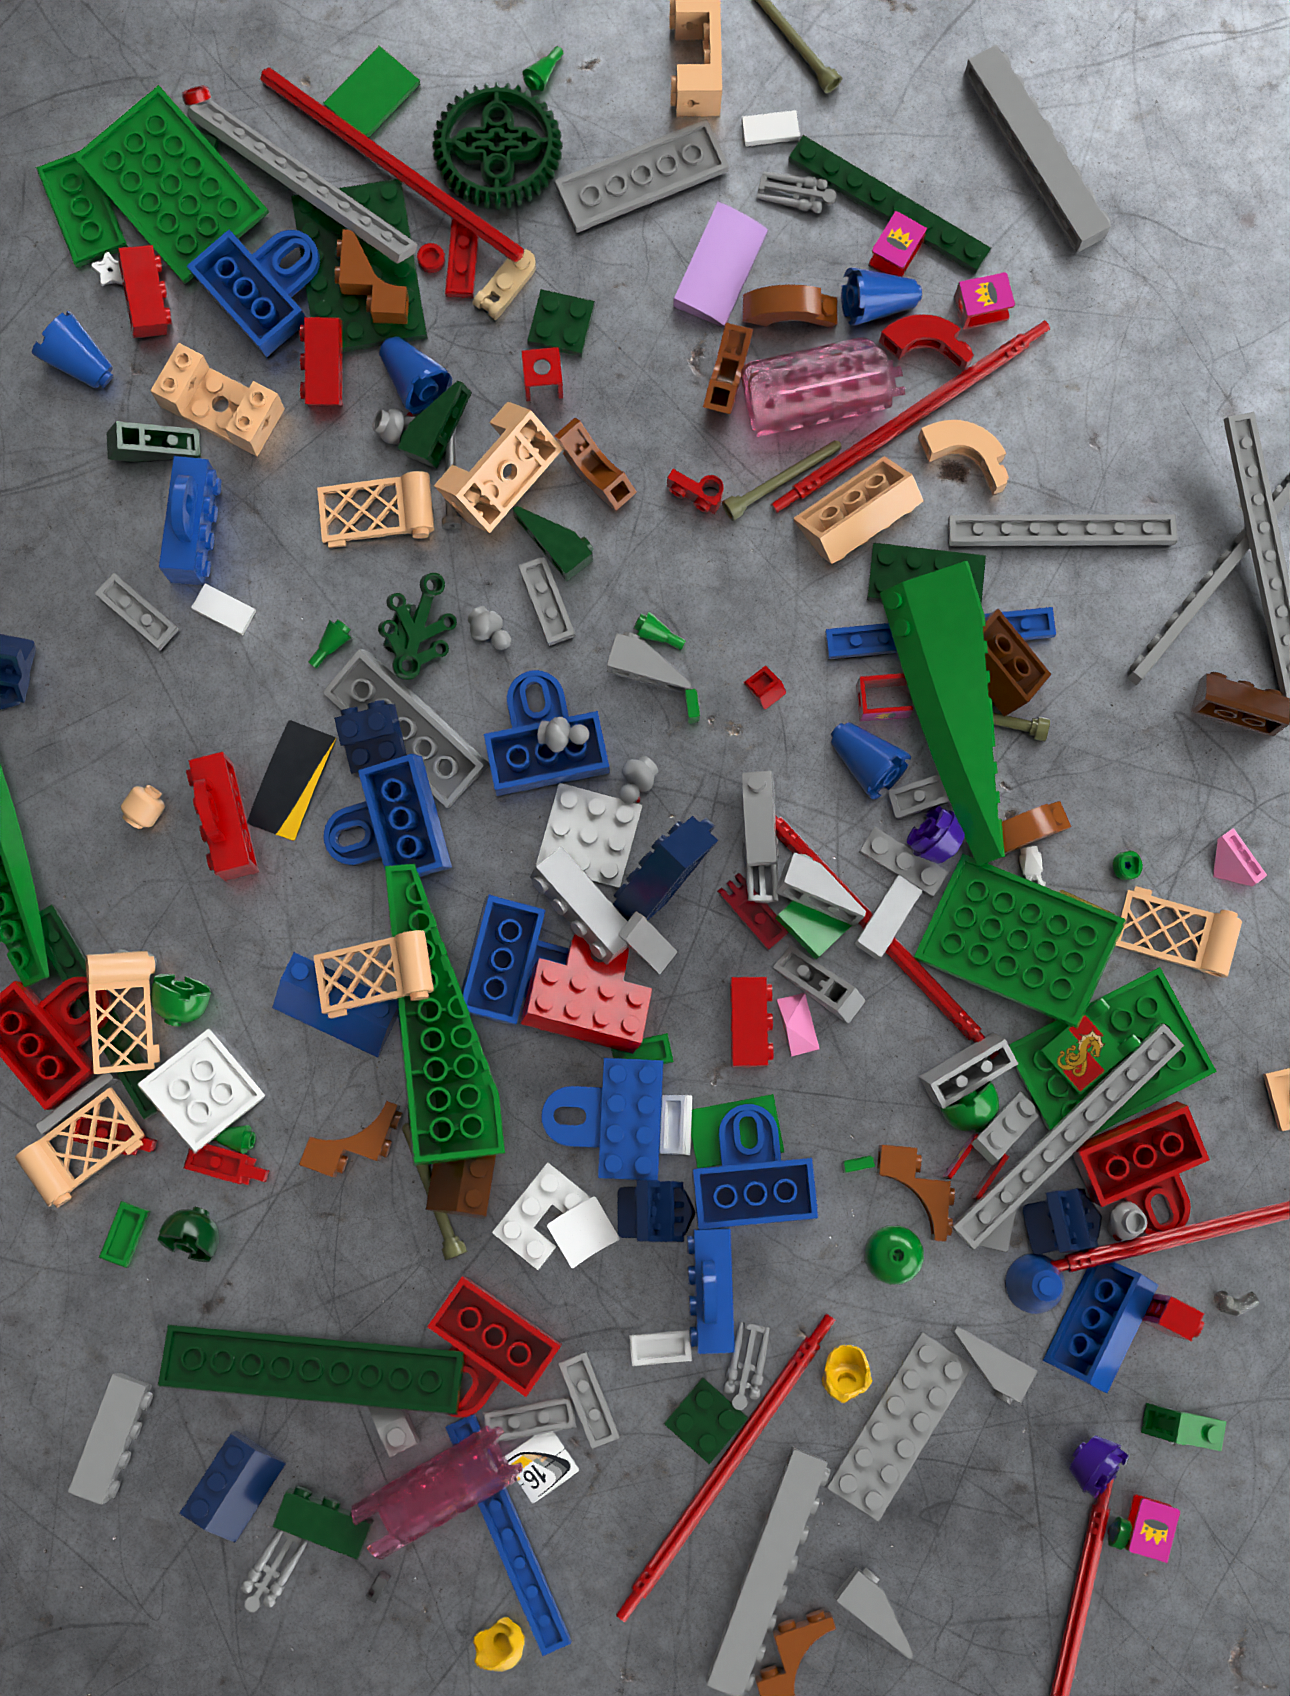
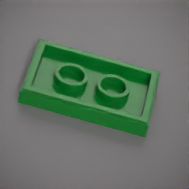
[323,45,421,138]
[691,1094,785,1169]

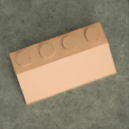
[793,456,924,564]

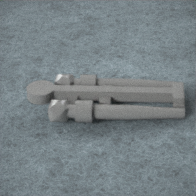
[757,171,837,213]
[742,835,779,903]
[723,1322,770,1410]
[241,1529,307,1612]

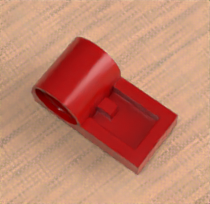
[667,469,724,514]

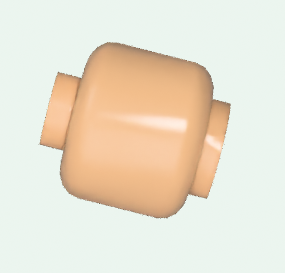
[121,785,165,829]

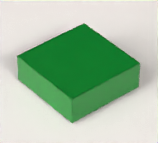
[685,689,700,724]
[841,1155,875,1173]

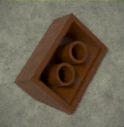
[983,608,1051,717]
[1191,672,1290,736]
[425,1155,496,1219]

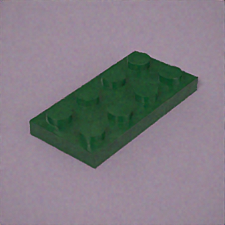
[867,542,986,604]

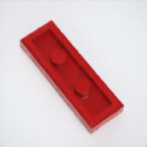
[445,216,480,299]

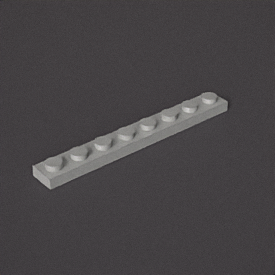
[948,514,1178,546]

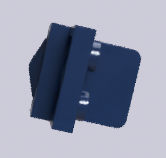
[0,634,36,710]
[617,1180,696,1242]
[1023,1188,1102,1254]

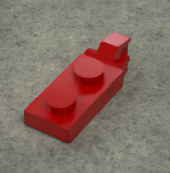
[73,1113,157,1155]
[183,1144,270,1185]

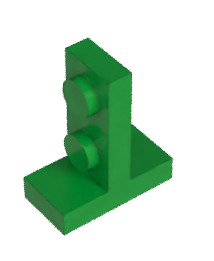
[1141,1403,1227,1451]

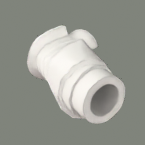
[1019,846,1046,886]

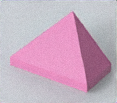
[1213,828,1267,886]
[777,993,820,1057]

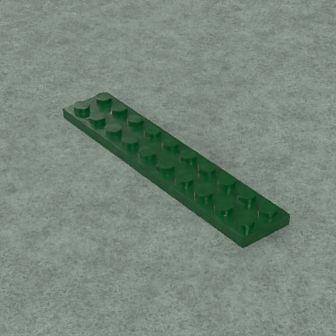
[158,1325,465,1415]

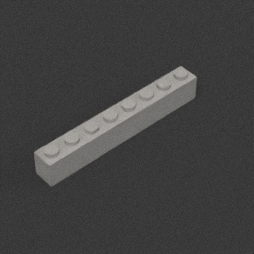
[964,44,1111,253]
[706,1446,831,1696]

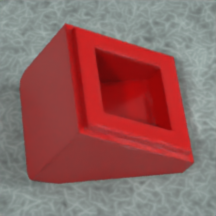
[743,665,786,709]

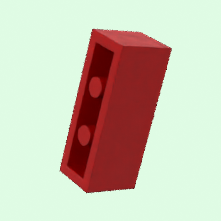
[118,245,172,338]
[300,317,343,406]
[730,977,774,1067]
[1142,1293,1205,1341]

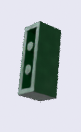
[272,1486,374,1560]

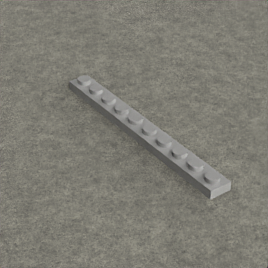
[187,99,417,264]
[1223,412,1290,698]
[1127,472,1290,685]
[951,1024,1184,1249]

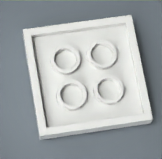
[536,783,643,889]
[138,1029,265,1154]

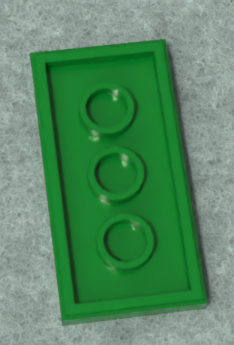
[36,151,128,268]

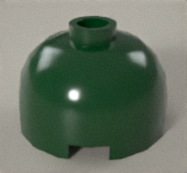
[157,1207,220,1262]

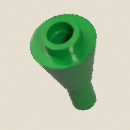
[522,46,564,91]
[633,611,686,650]
[308,619,352,669]
[212,1125,255,1154]

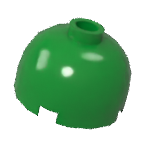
[150,974,211,1026]
[940,1081,999,1133]
[864,1225,924,1285]

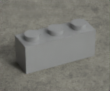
[919,1033,1018,1109]

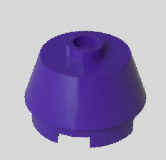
[907,805,965,864]
[1069,1435,1129,1499]

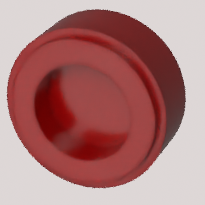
[182,85,211,105]
[417,243,445,273]

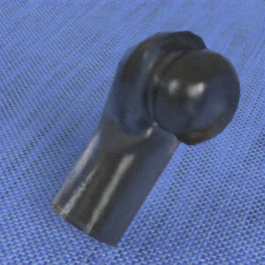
[1213,1290,1260,1316]

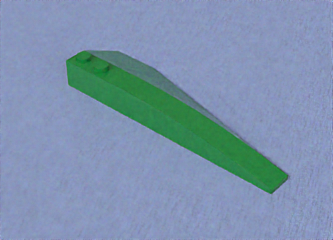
[880,561,1005,866]
[0,764,49,987]
[385,864,505,1166]

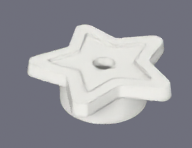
[91,252,123,286]

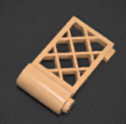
[317,471,434,548]
[1115,886,1242,978]
[313,931,434,1019]
[86,951,160,1074]
[15,1088,145,1208]

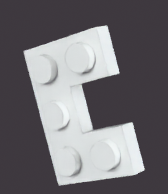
[492,1163,592,1270]

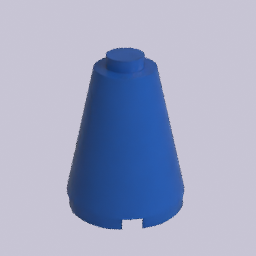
[841,267,922,325]
[32,311,114,388]
[379,337,452,414]
[831,722,911,800]
[1005,1253,1065,1314]

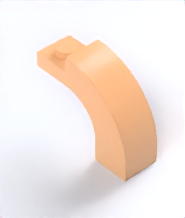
[918,420,1008,495]

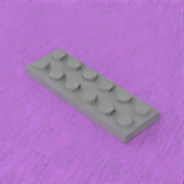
[555,119,729,233]
[826,1332,973,1522]

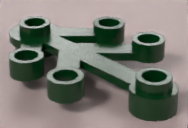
[378,572,457,680]

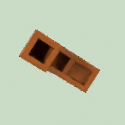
[743,284,837,328]
[703,322,753,414]
[554,418,637,511]
[1002,801,1072,855]

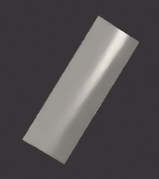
[323,649,490,808]

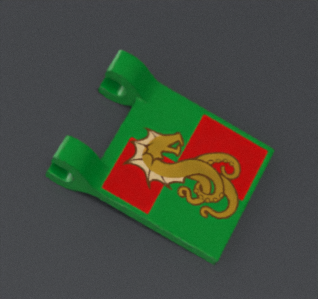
[1041,998,1142,1095]

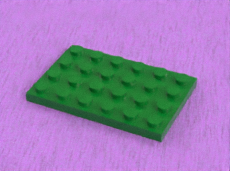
[74,85,269,284]
[914,853,1126,1028]
[1009,967,1217,1137]

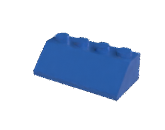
[272,952,398,1058]
[1043,1262,1159,1394]

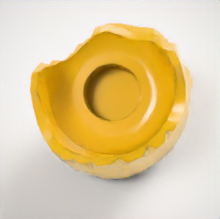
[821,1345,872,1403]
[473,1617,525,1672]

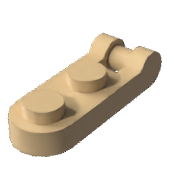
[472,249,536,320]

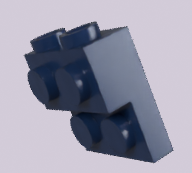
[334,700,407,774]

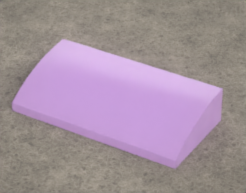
[673,202,768,328]

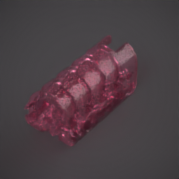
[741,337,905,437]
[351,1425,523,1560]

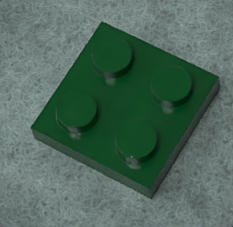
[527,289,595,357]
[664,1377,748,1464]

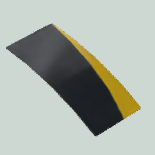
[247,720,336,841]

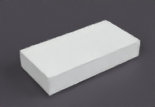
[741,110,800,147]
[191,584,256,636]
[659,1095,692,1155]
[630,1330,692,1366]

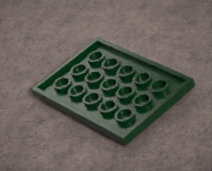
[291,179,428,352]

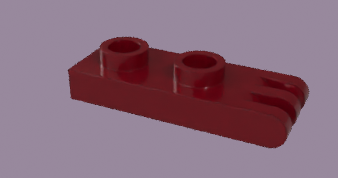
[717,873,789,951]

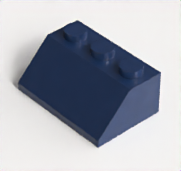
[179,1430,286,1542]

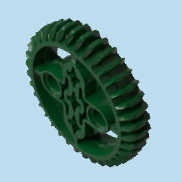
[432,81,563,210]

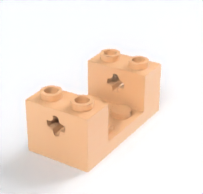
[669,0,722,117]
[150,343,285,457]
[434,402,563,533]

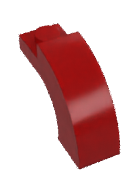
[879,314,975,372]

